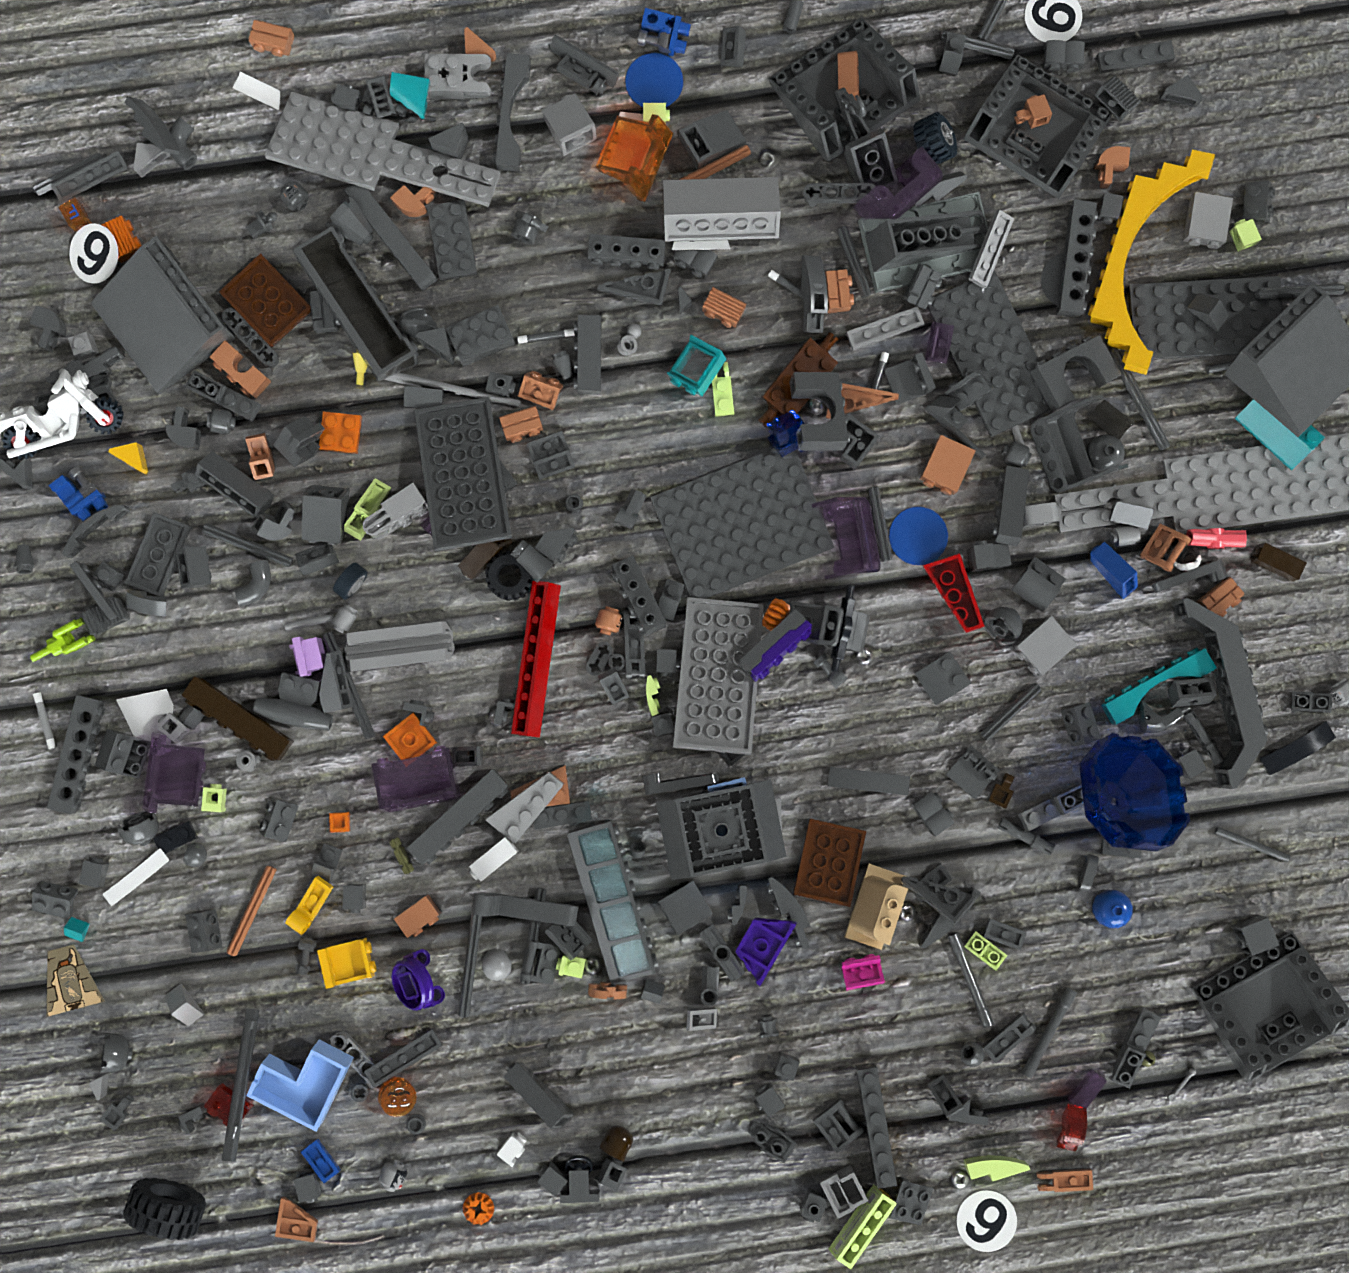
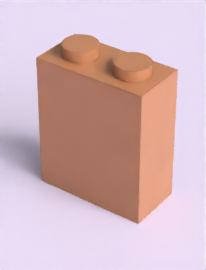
[920,435,976,495]

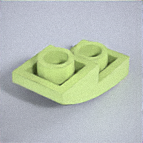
[646,675,661,717]
[964,931,1008,971]

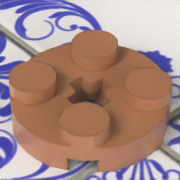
[588,982,627,999]

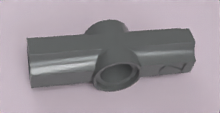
[699,923,745,982]

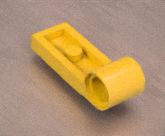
[285,876,334,935]

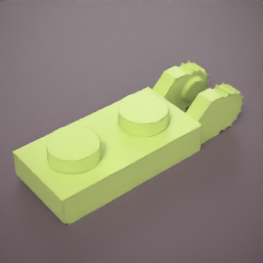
[712,362,734,417]

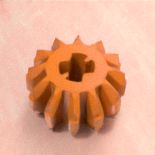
[762,598,790,631]

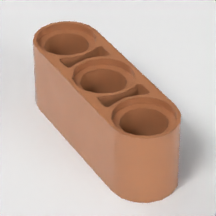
[838,50,859,100]

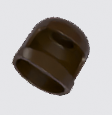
[599,1125,633,1162]

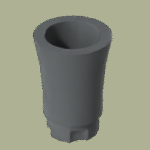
[511,540,555,583]

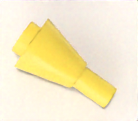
[352,349,368,385]

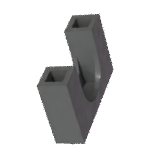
[1030,335,1122,412]
[789,372,850,451]

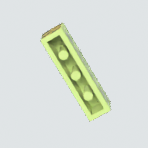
[828,1184,897,1269]

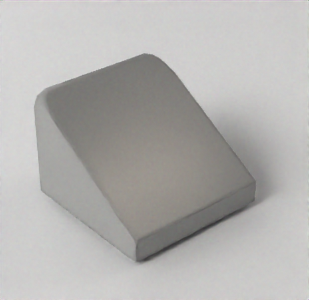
[89,1073,108,1101]

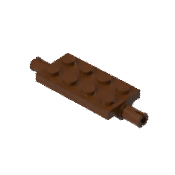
[758,332,838,428]

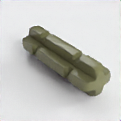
[389,837,414,874]

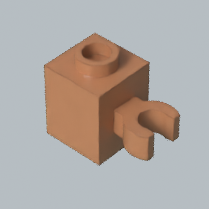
[1014,94,1052,129]

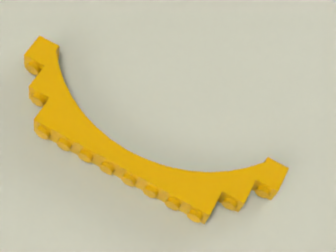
[1088,149,1215,375]

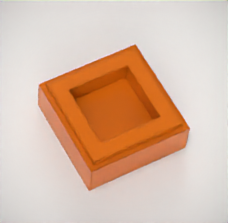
[329,812,350,833]

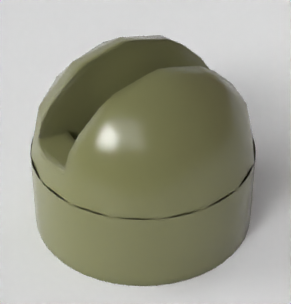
[1142,1050,1156,1067]

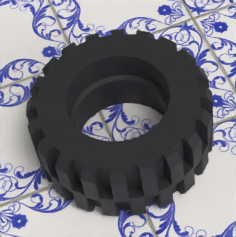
[123,1178,206,1240]

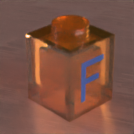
[58,198,92,232]

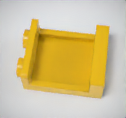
[317,937,377,989]

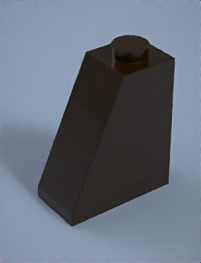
[458,538,514,579]

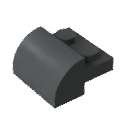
[1011,557,1066,612]

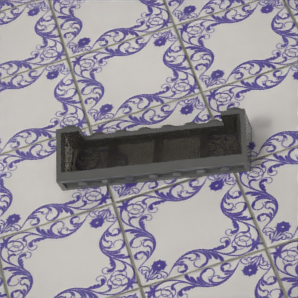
[293,226,419,382]

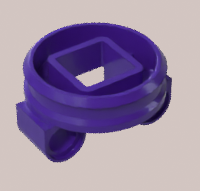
[391,949,445,1011]

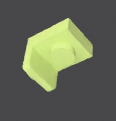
[556,954,586,978]

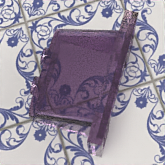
[142,732,206,813]

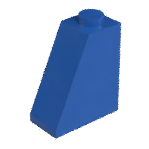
[1090,542,1138,599]

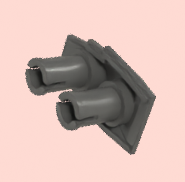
[748,1122,797,1163]

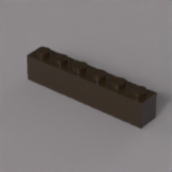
[182,676,294,761]

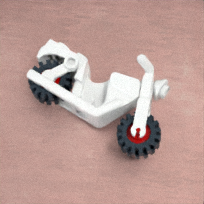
[0,368,124,459]

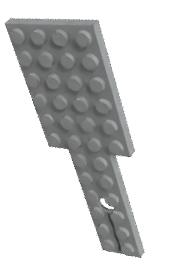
[265,92,501,207]

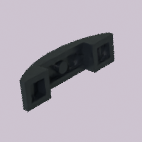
[1259,721,1336,775]

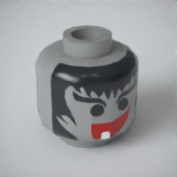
[378,1160,408,1192]

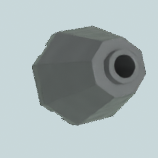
[325,197,374,246]

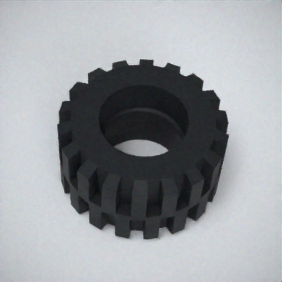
[485,551,534,601]

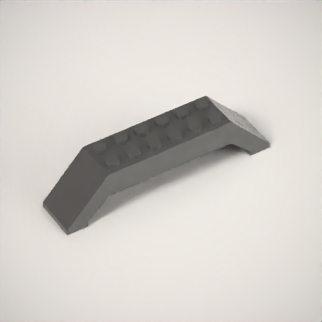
[1172,598,1268,789]

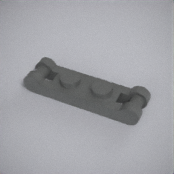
[624,610,646,679]

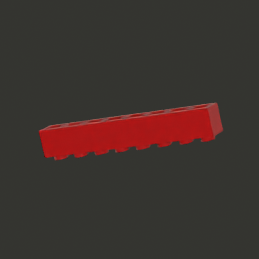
[511,581,561,738]

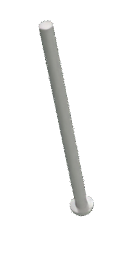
[379,364,521,408]

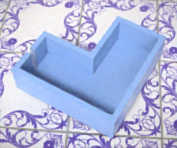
[246,1039,354,1131]

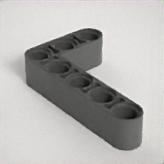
[471,893,578,926]

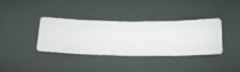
[103,849,169,906]

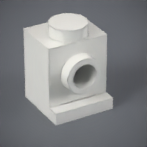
[497,1132,527,1167]

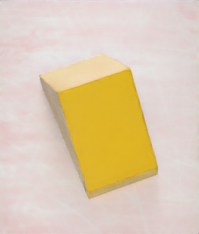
[108,442,148,474]

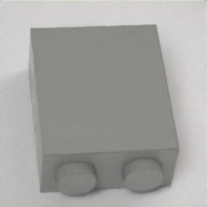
[1183,192,1233,249]
[1013,616,1077,676]

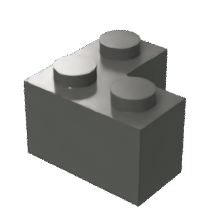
[840,414,880,470]
[967,540,1011,572]

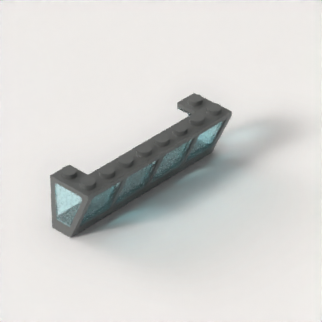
[567,820,659,984]

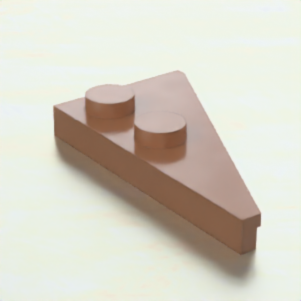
[826,383,899,419]

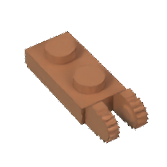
[1037,1168,1093,1192]

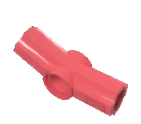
[1186,528,1247,549]

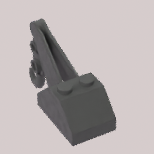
[835,87,898,197]

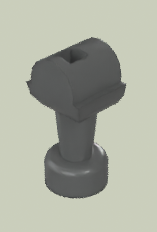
[813,653,848,689]

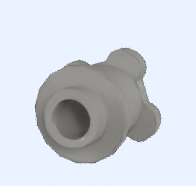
[236,749,261,772]

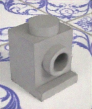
[156,713,191,743]

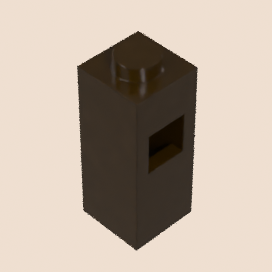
[1251,542,1307,581]

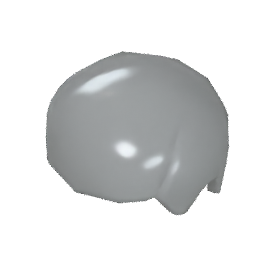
[482,949,512,981]

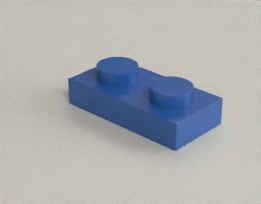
[301,1139,341,1183]

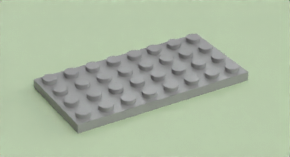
[673,597,764,755]

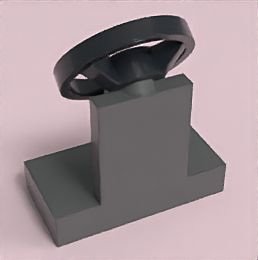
[560,1155,600,1204]

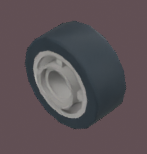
[333,562,368,600]

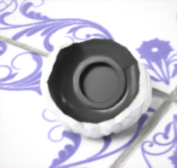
[1171,545,1202,571]

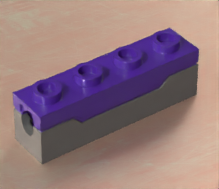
[740,609,812,682]

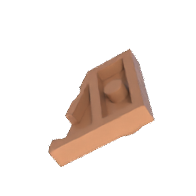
[275,1196,318,1242]

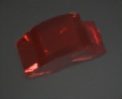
[1056,1104,1087,1151]

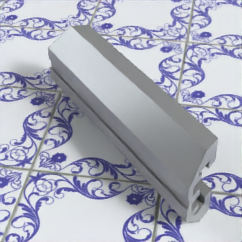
[344,621,455,672]

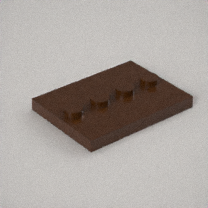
[219,253,311,348]
[793,818,867,907]

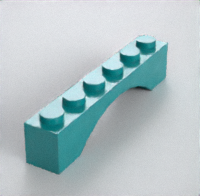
[1101,647,1217,725]

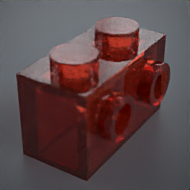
[204,1083,254,1126]

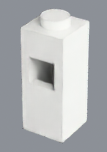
[469,837,519,881]

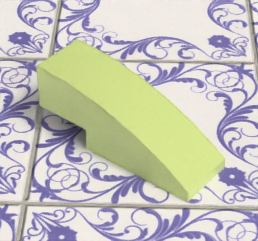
[344,478,391,541]
[964,1155,1030,1181]

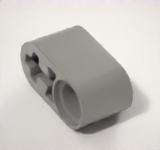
[1023,502,1059,527]

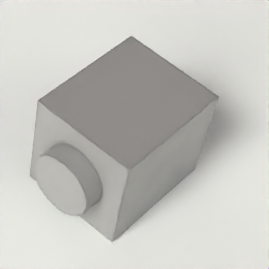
[68,332,100,361]

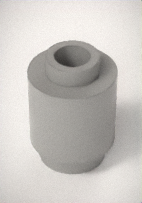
[1110,526,1140,547]
[331,604,358,633]

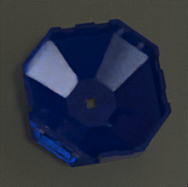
[1079,733,1190,852]

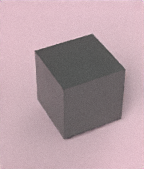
[1232,915,1279,956]

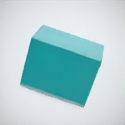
[64,917,90,942]

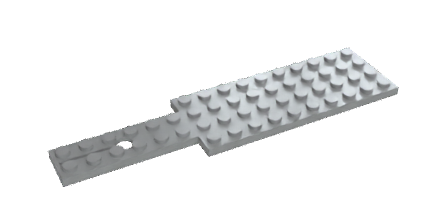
[1053,433,1349,534]

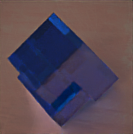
[766,410,805,457]

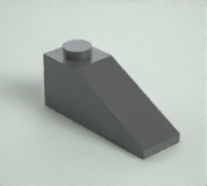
[319,650,353,713]

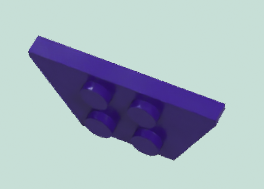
[735,918,797,986]

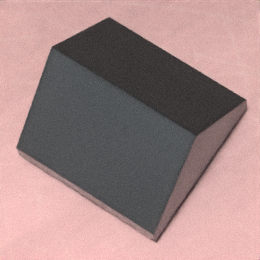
[178,704,204,729]
[641,979,665,1004]

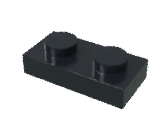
[153,821,198,854]

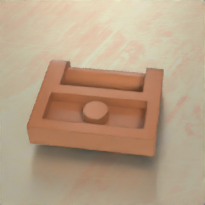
[1140,524,1191,572]

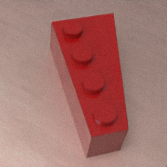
[923,553,985,633]

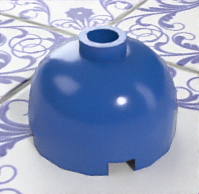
[1092,889,1133,928]

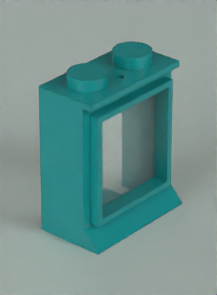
[667,335,726,397]

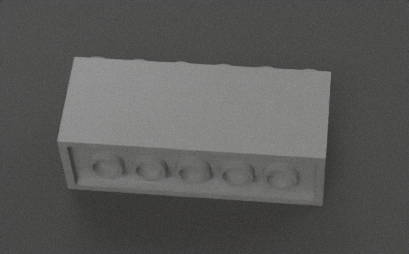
[663,177,781,242]

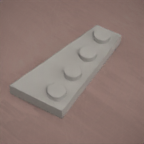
[485,771,564,844]

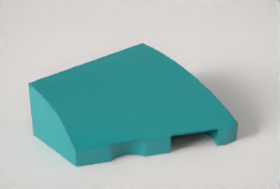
[390,72,430,119]

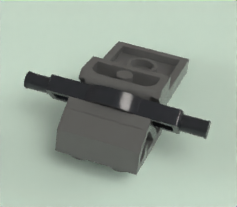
[789,585,870,672]

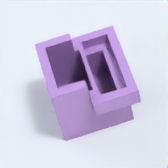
[289,637,326,677]

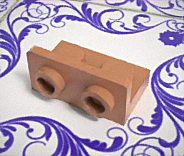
[518,371,563,410]

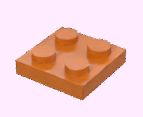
[319,411,362,454]
[383,712,438,767]

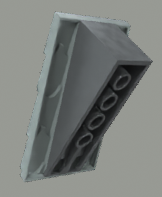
[858,192,997,293]

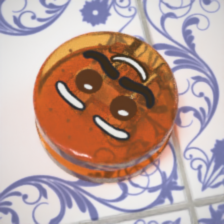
[378,1077,417,1117]

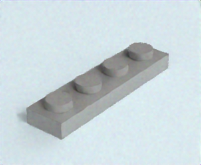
[968,210,1014,288]
[846,306,924,351]

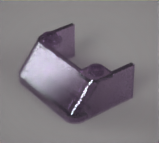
[812,497,881,580]

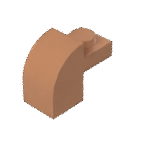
[1094,146,1130,189]
[390,185,436,217]
[245,433,275,480]

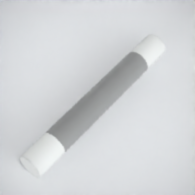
[33,692,56,750]

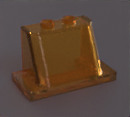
[596,114,673,202]

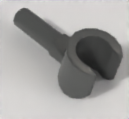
[408,110,436,123]

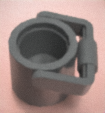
[511,210,549,244]

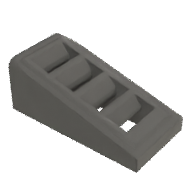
[366,75,396,118]

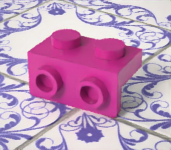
[841,954,885,991]

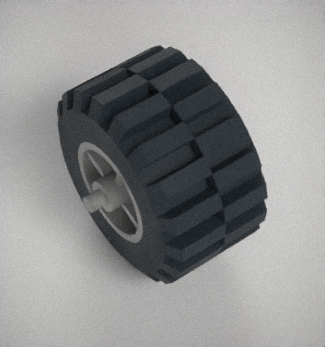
[913,112,957,167]

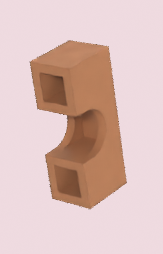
[210,341,271,398]

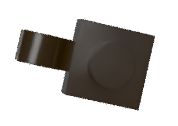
[987,773,1014,809]

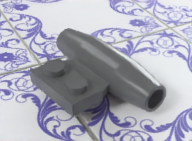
[253,672,333,730]

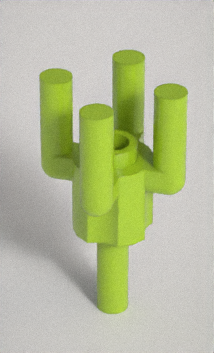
[30,617,95,662]

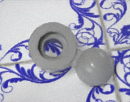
[617,324,642,356]

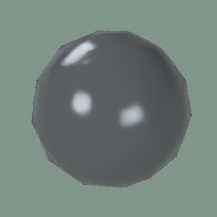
[183,843,207,867]
[960,1042,985,1067]

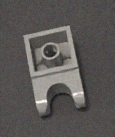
[424,54,491,100]
[363,483,429,540]

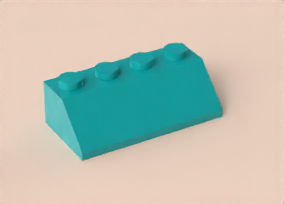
[1235,399,1325,471]

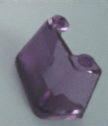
[372,746,461,813]

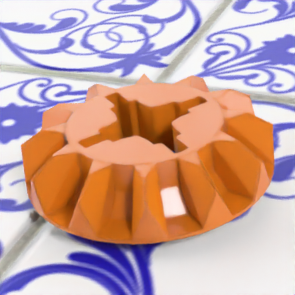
[463,1192,494,1225]

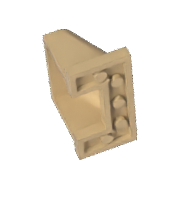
[844,863,908,950]

